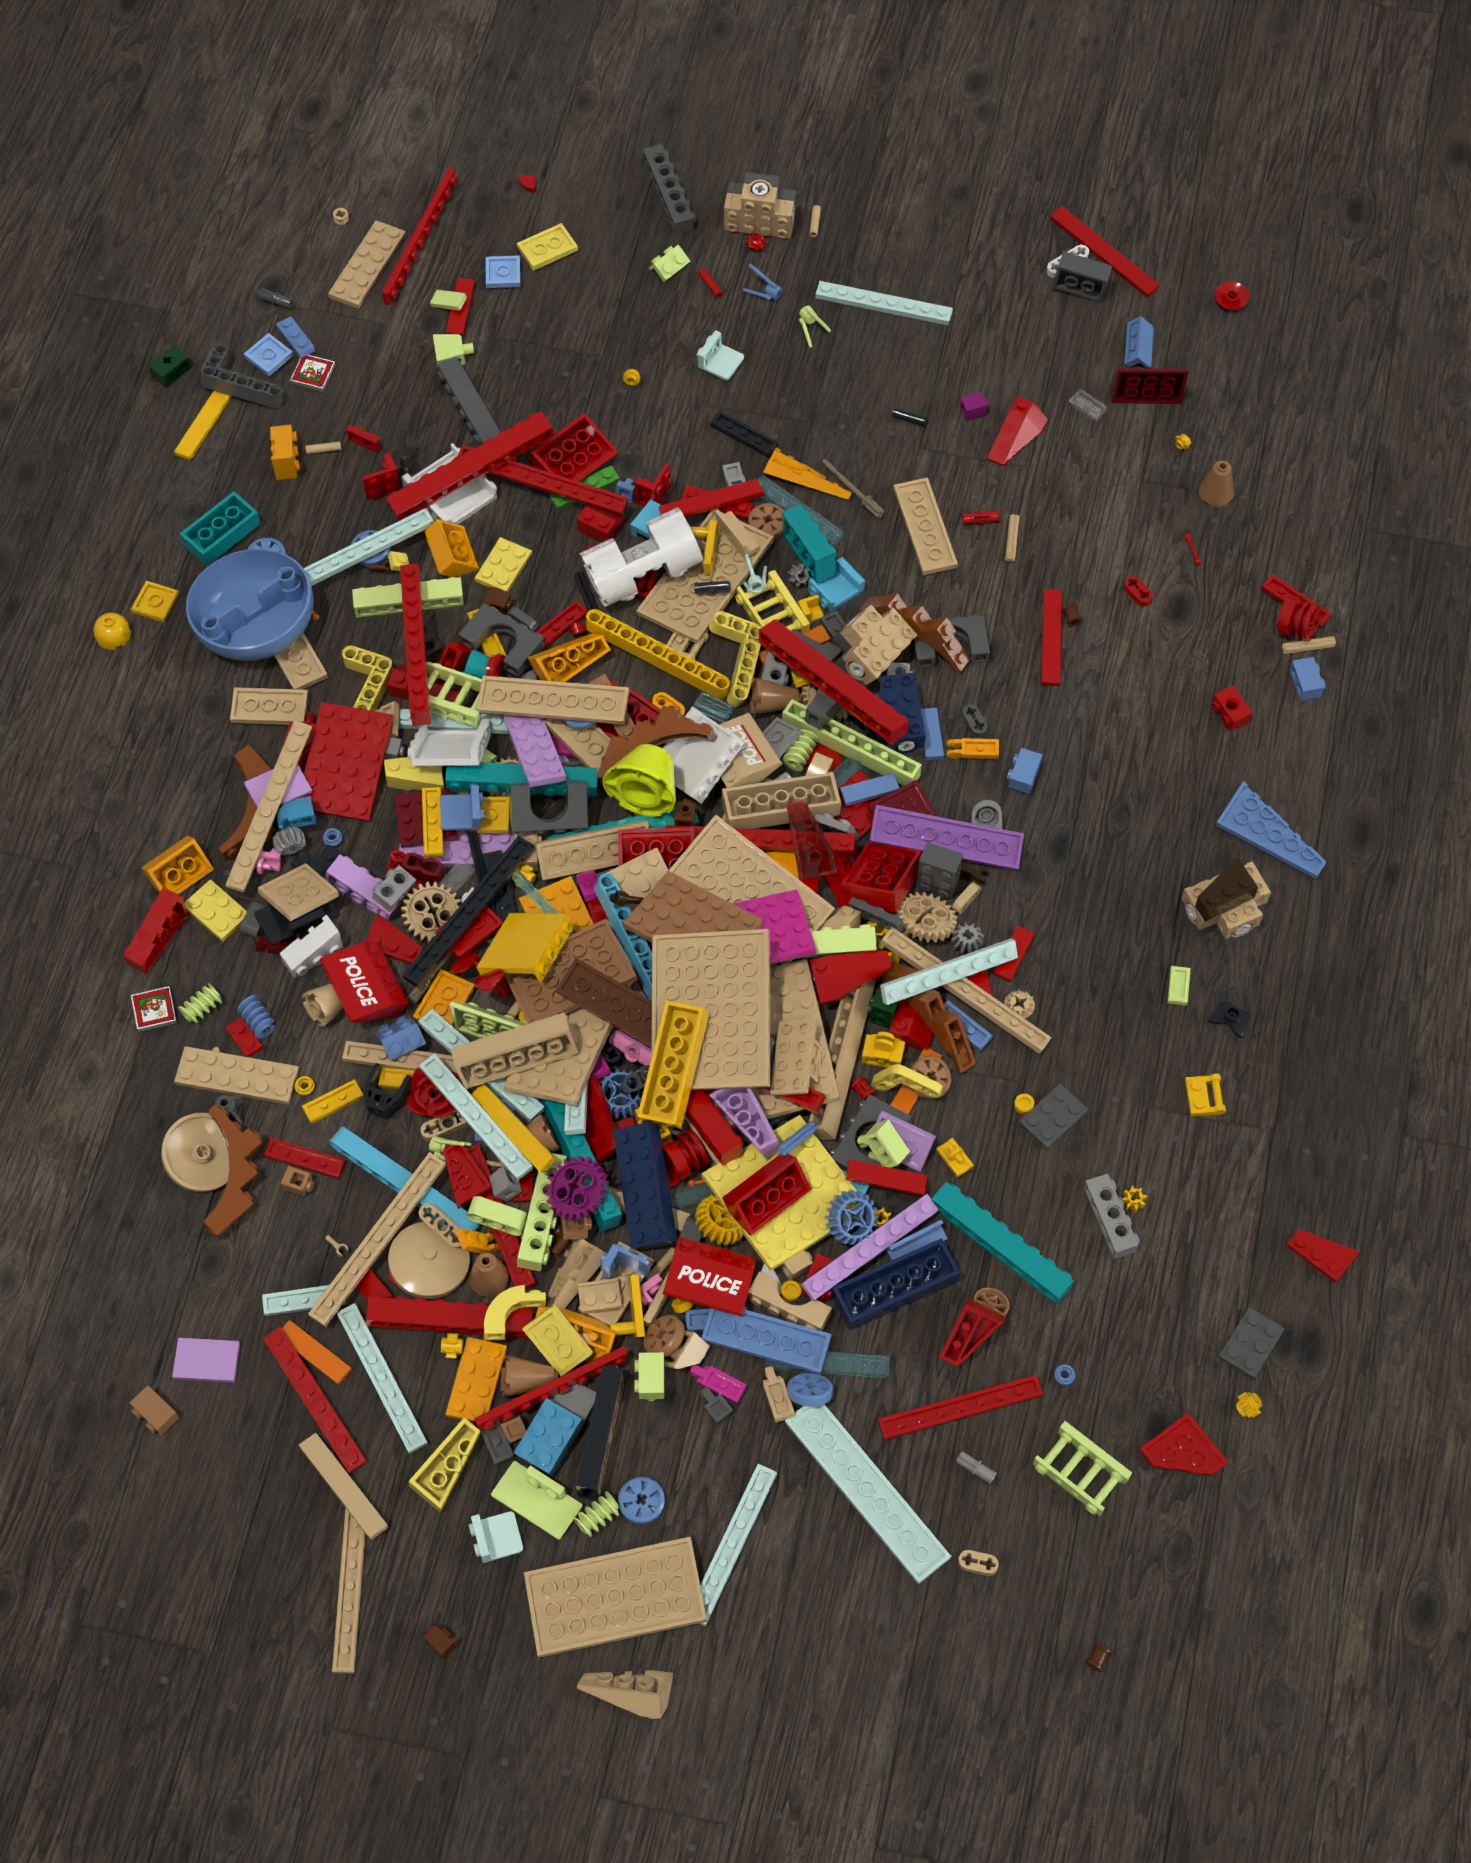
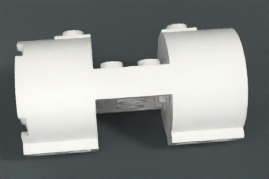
[579,507,703,607]

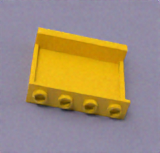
[476,913,574,982]

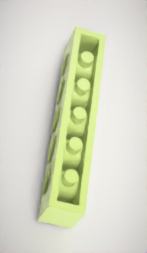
[517,1153,567,1272]

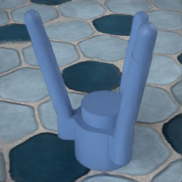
[743,264,783,301]

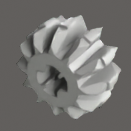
[273,827,306,856]
[951,922,984,955]

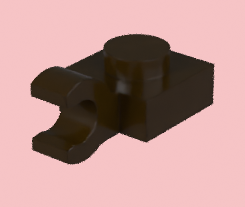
[960,862,989,884]

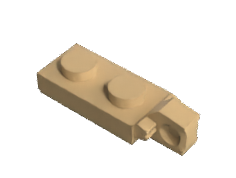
[763,1366,795,1423]

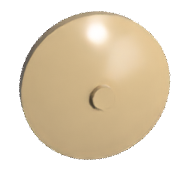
[161,1113,229,1192]
[388,1222,470,1299]

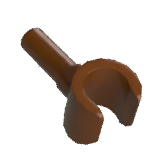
[368,561,394,575]

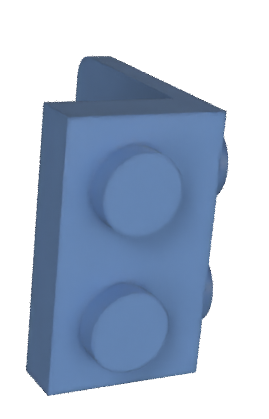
[440,785,484,830]
[375,1016,426,1061]
[600,1244,650,1280]

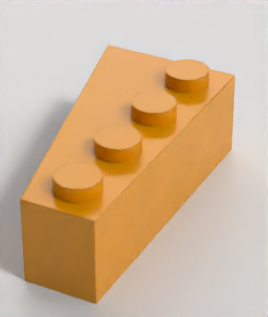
[527,633,611,682]

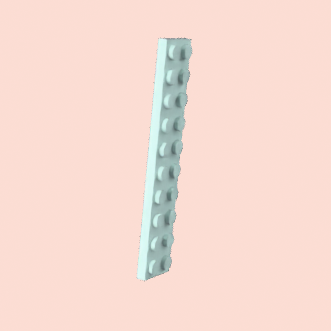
[785,1404,952,1585]

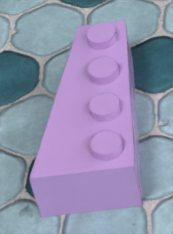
[325,854,402,920]
[710,1088,780,1159]

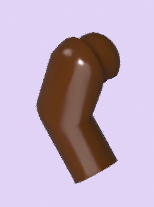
[550,1225,568,1256]

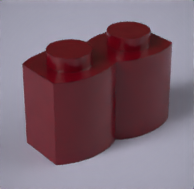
[402,853,445,886]

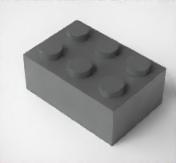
[1051,251,1112,303]
[916,842,963,899]

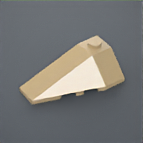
[577,1670,673,1719]

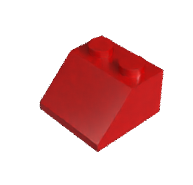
[576,505,627,543]

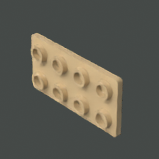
[770,1019,822,1096]

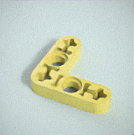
[871,1064,943,1098]

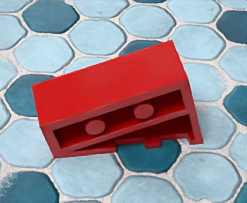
[939,1298,1005,1367]

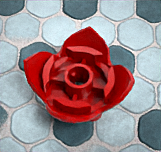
[407,1068,460,1118]

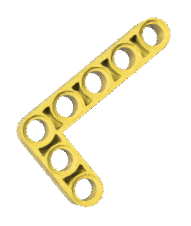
[709,611,762,708]
[342,646,393,711]

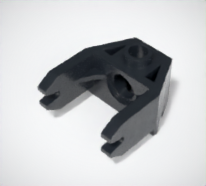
[364,1063,412,1120]

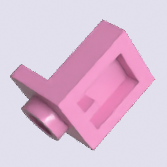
[640,1274,663,1307]

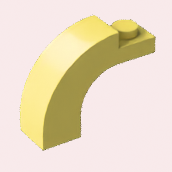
[484,1285,546,1340]

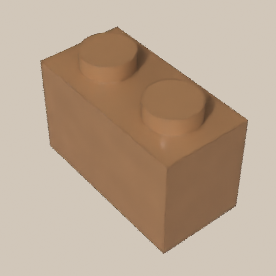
[129,1385,179,1436]

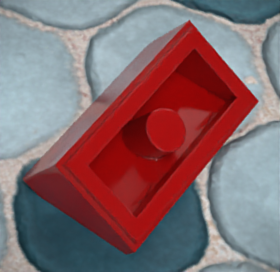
[356,1268,393,1301]

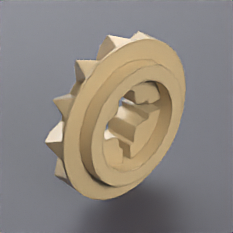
[1004,990,1035,1019]

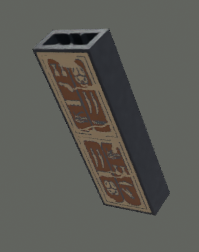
[577,1364,624,1501]

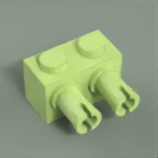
[857,1119,910,1168]
[635,1352,664,1402]

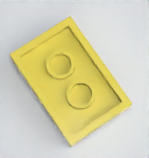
[517,223,578,271]
[475,537,532,592]
[185,879,247,942]
[522,1304,593,1377]

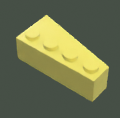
[409,1417,480,1513]

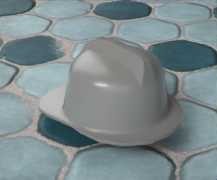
[972,800,1002,829]

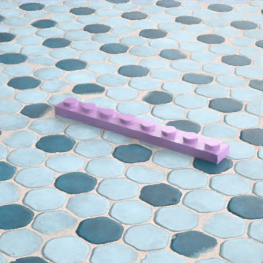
[801,1194,939,1301]

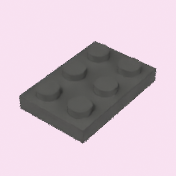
[1018,1084,1089,1150]
[1218,1307,1285,1380]

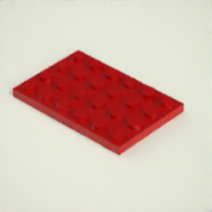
[304,702,394,822]

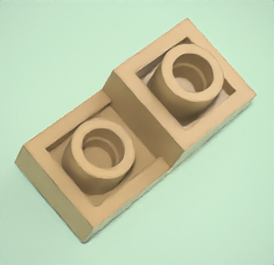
[805,752,834,776]

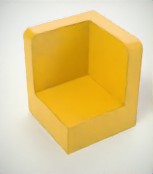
[798,595,824,623]

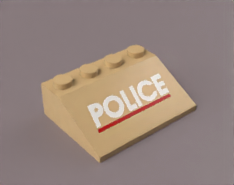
[719,713,783,788]

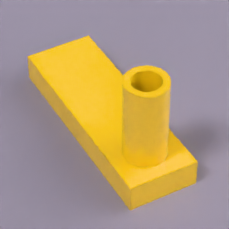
[690,520,719,575]
[609,1275,645,1338]

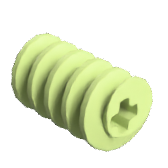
[783,729,819,771]
[178,983,222,1024]
[573,1491,619,1537]

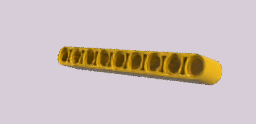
[586,609,730,699]

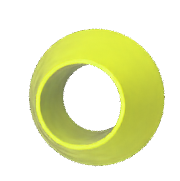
[603,744,676,817]

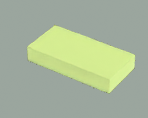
[430,290,467,311]
[1167,966,1191,1006]

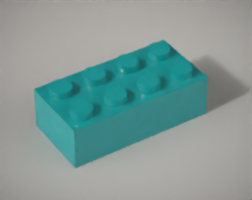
[180,491,261,567]
[782,504,837,584]

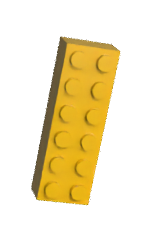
[637,1000,709,1129]

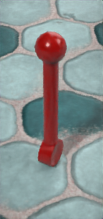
[1184,534,1201,565]

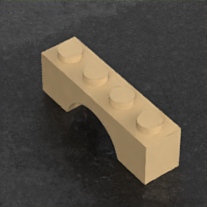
[748,1271,832,1331]

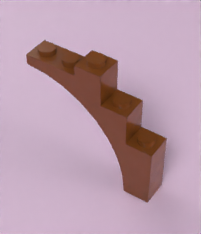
[859,593,970,672]
[597,705,715,783]
[218,745,275,862]
[203,1104,262,1239]

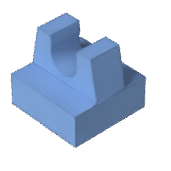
[616,478,635,503]

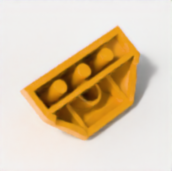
[535,1306,616,1363]

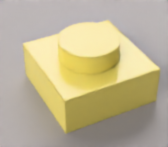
[388,551,409,571]

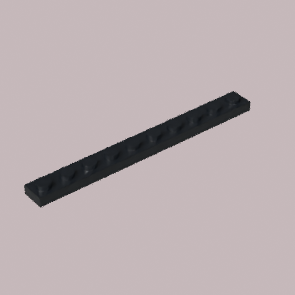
[402,835,534,988]

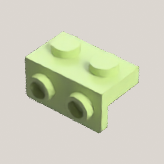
[649,245,690,282]

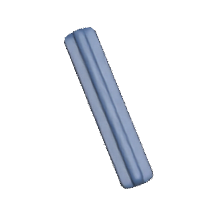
[777,1121,818,1156]

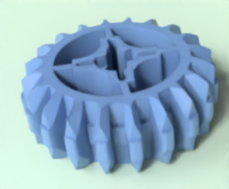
[599,1068,644,1120]
[824,1190,879,1245]

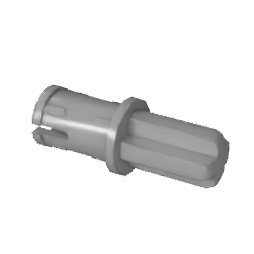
[956,1452,997,1484]

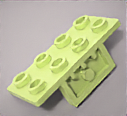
[491,1461,583,1540]

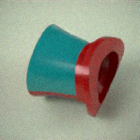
[465,649,505,679]

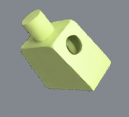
[433,334,474,372]

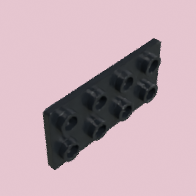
[254,900,339,945]

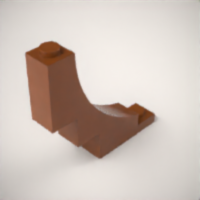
[880,962,976,1073]

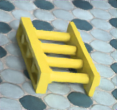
[735,570,810,633]

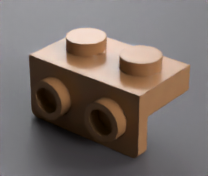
[560,1198,592,1240]

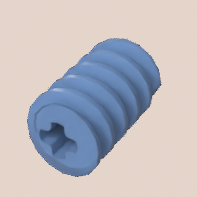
[237,995,276,1039]

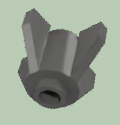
[212,1095,244,1126]

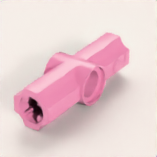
[608,1029,652,1066]

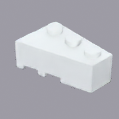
[280,914,343,978]

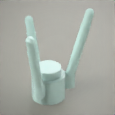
[743,554,767,593]

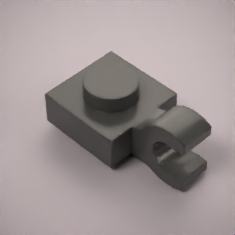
[700,1386,733,1424]

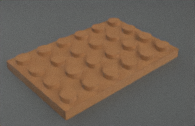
[623,871,763,942]
[504,919,638,1024]

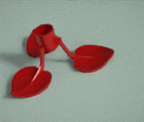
[449,953,512,998]

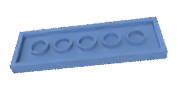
[701,1308,831,1374]

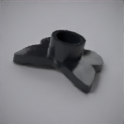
[1208,1002,1249,1038]

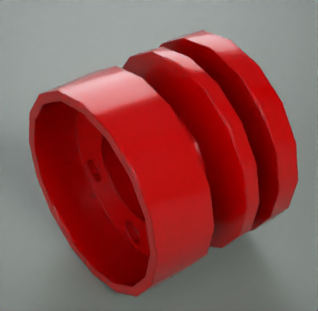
[1277,597,1321,641]
[662,1129,709,1181]

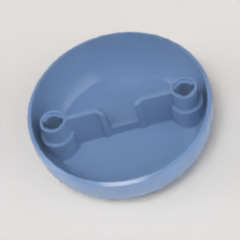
[186,549,314,661]

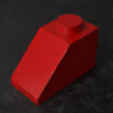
[438,641,472,682]

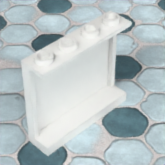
[402,443,497,524]
[663,706,745,804]
[408,719,491,766]

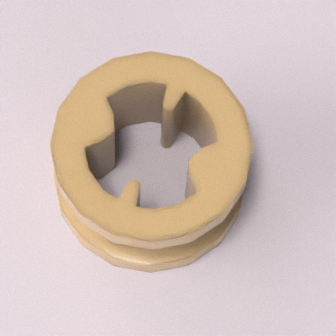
[333,208,349,225]

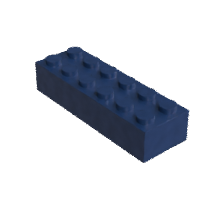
[613,1122,677,1251]
[832,1238,960,1331]

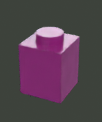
[960,392,988,421]

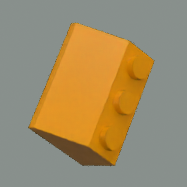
[424,519,479,577]
[141,836,214,894]

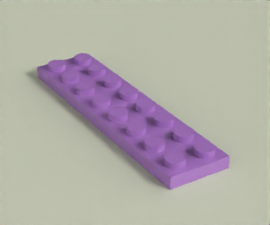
[869,805,1024,871]

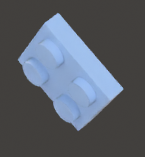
[486,256,520,288]
[244,333,294,376]

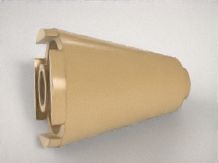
[302,983,343,1026]

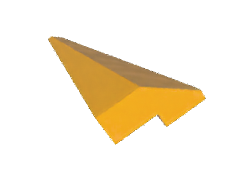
[763,447,852,500]

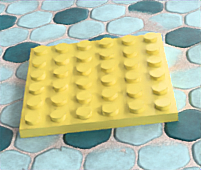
[701,1115,857,1271]

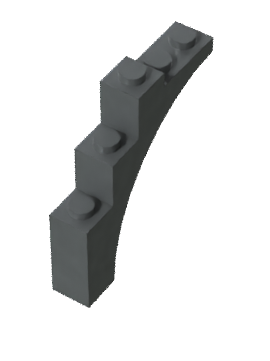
[791,629,845,730]

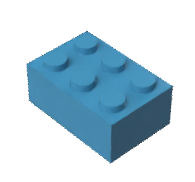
[514,1398,585,1477]

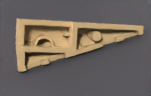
[547,1239,605,1308]

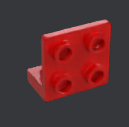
[362,452,400,500]
[634,463,672,507]

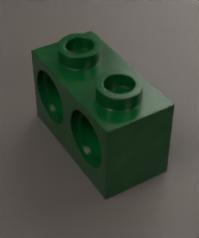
[868,989,899,1029]

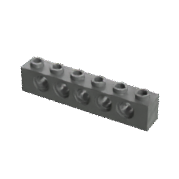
[643,144,696,234]

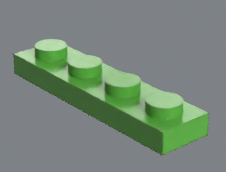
[549,466,620,511]

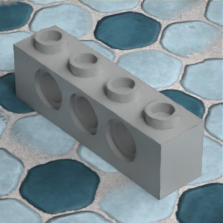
[1084,1174,1140,1259]

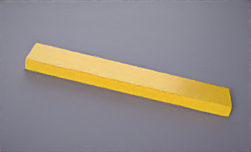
[174,391,232,461]
[471,1083,556,1173]

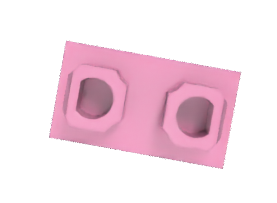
[255,848,281,874]

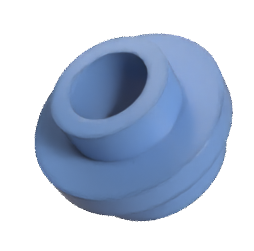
[323,828,342,847]
[1054,1364,1075,1385]

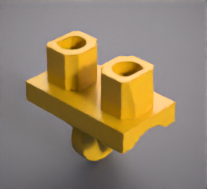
[936,1138,974,1178]

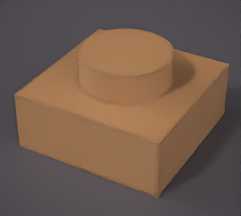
[501,1415,527,1443]

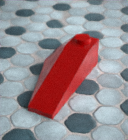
[810,950,892,1004]
[889,999,934,1050]

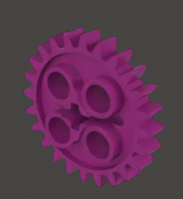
[545,1156,609,1222]

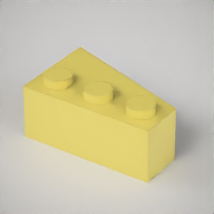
[384,757,445,791]

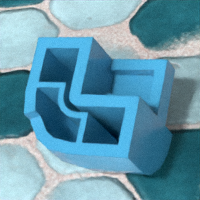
[277,796,316,832]

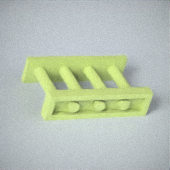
[427,662,482,728]
[1033,1421,1132,1516]

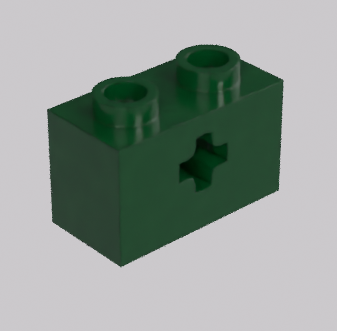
[149,345,191,388]

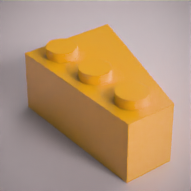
[270,425,300,480]

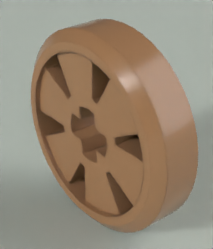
[748,503,784,539]
[910,1056,951,1100]
[643,1315,685,1357]

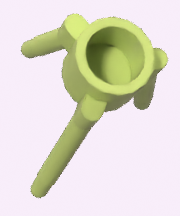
[799,306,831,348]
[429,1136,472,1161]

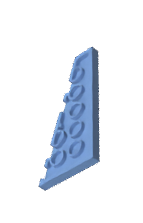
[1216,781,1326,879]

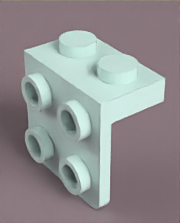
[697,330,744,380]
[469,1511,523,1563]

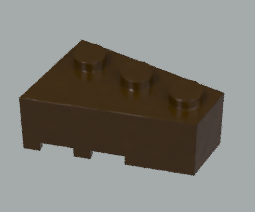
[1195,857,1258,922]

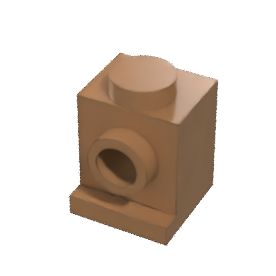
[280,1166,314,1197]

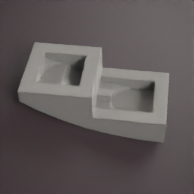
[722,462,746,487]

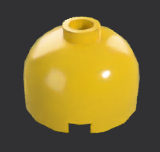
[93,612,131,650]

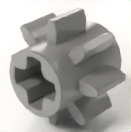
[787,563,811,587]

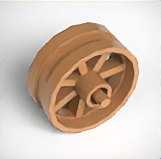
[973,1288,1009,1317]

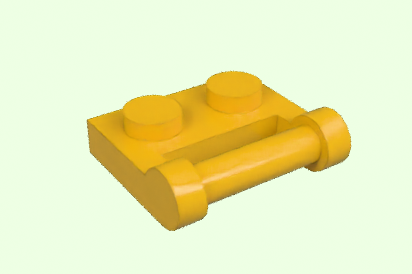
[1185,1074,1226,1117]

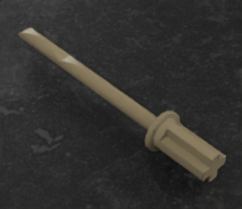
[823,459,885,519]
[407,951,453,1004]

